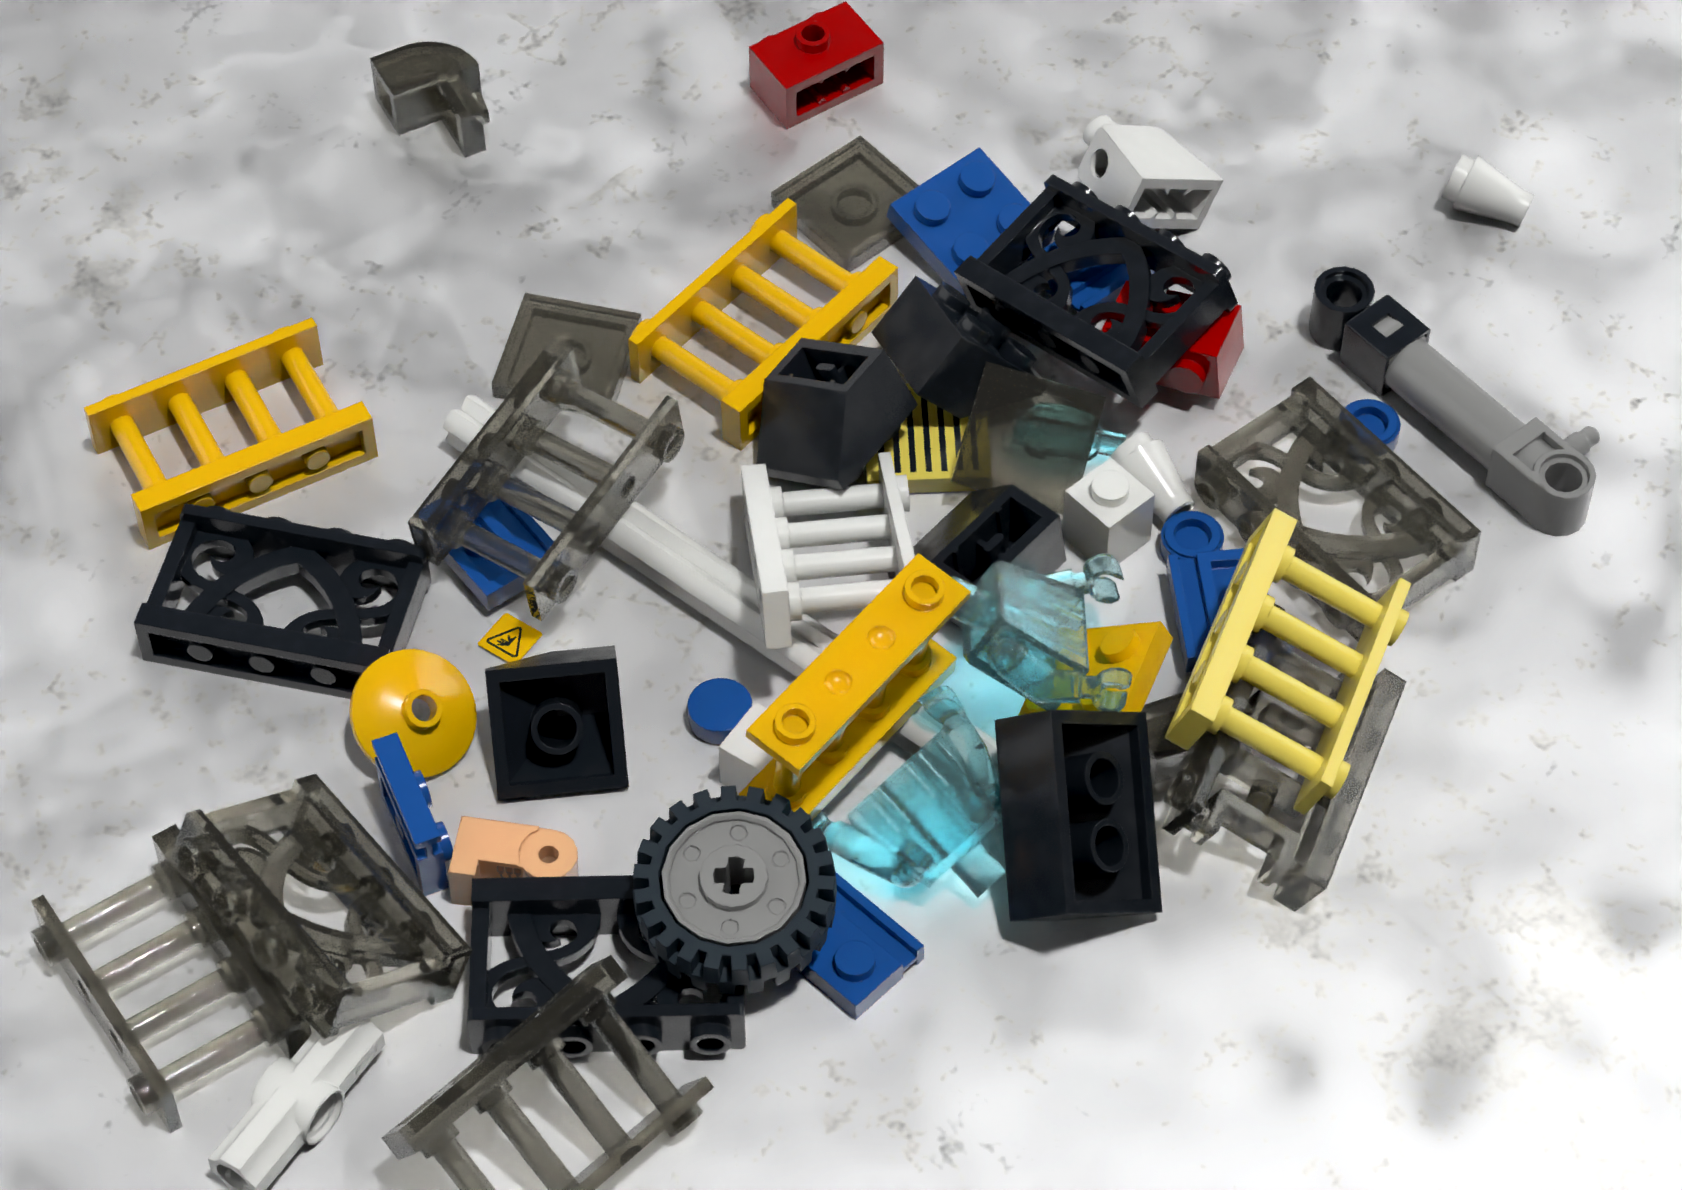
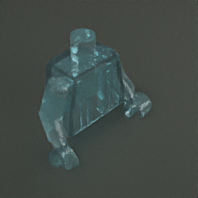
[951,553,1132,711]
[812,686,1006,898]

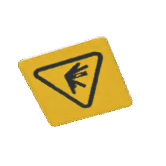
[478,613,542,663]

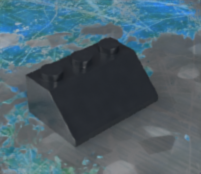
[995,709,1162,922]

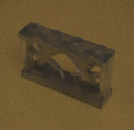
[1194,377,1481,642]
[171,774,473,1039]

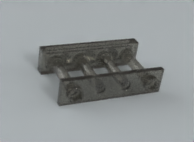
[408,338,685,621]
[30,824,312,1133]
[381,955,714,1190]

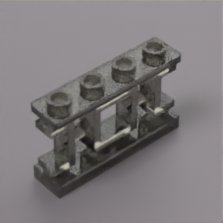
[1162,603,1407,912]

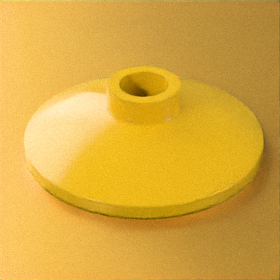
[349,649,477,778]

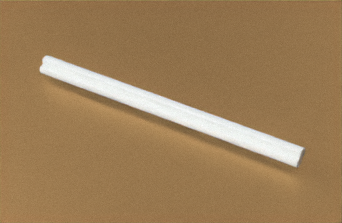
[443,395,1002,814]

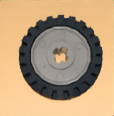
[633,785,837,995]

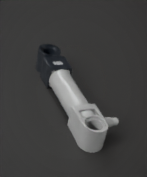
[1309,266,1600,537]

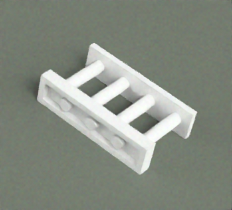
[741,452,915,649]

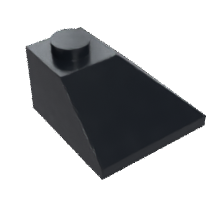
[485,645,629,800]

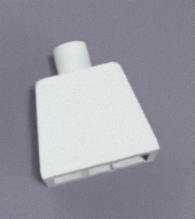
[1078,115,1224,229]

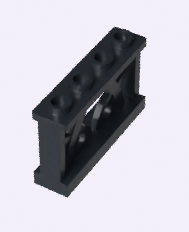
[954,174,1238,408]
[134,504,431,699]
[467,875,746,1059]

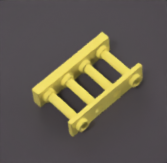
[1165,508,1411,815]

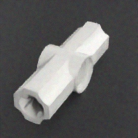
[208,1004,385,1190]

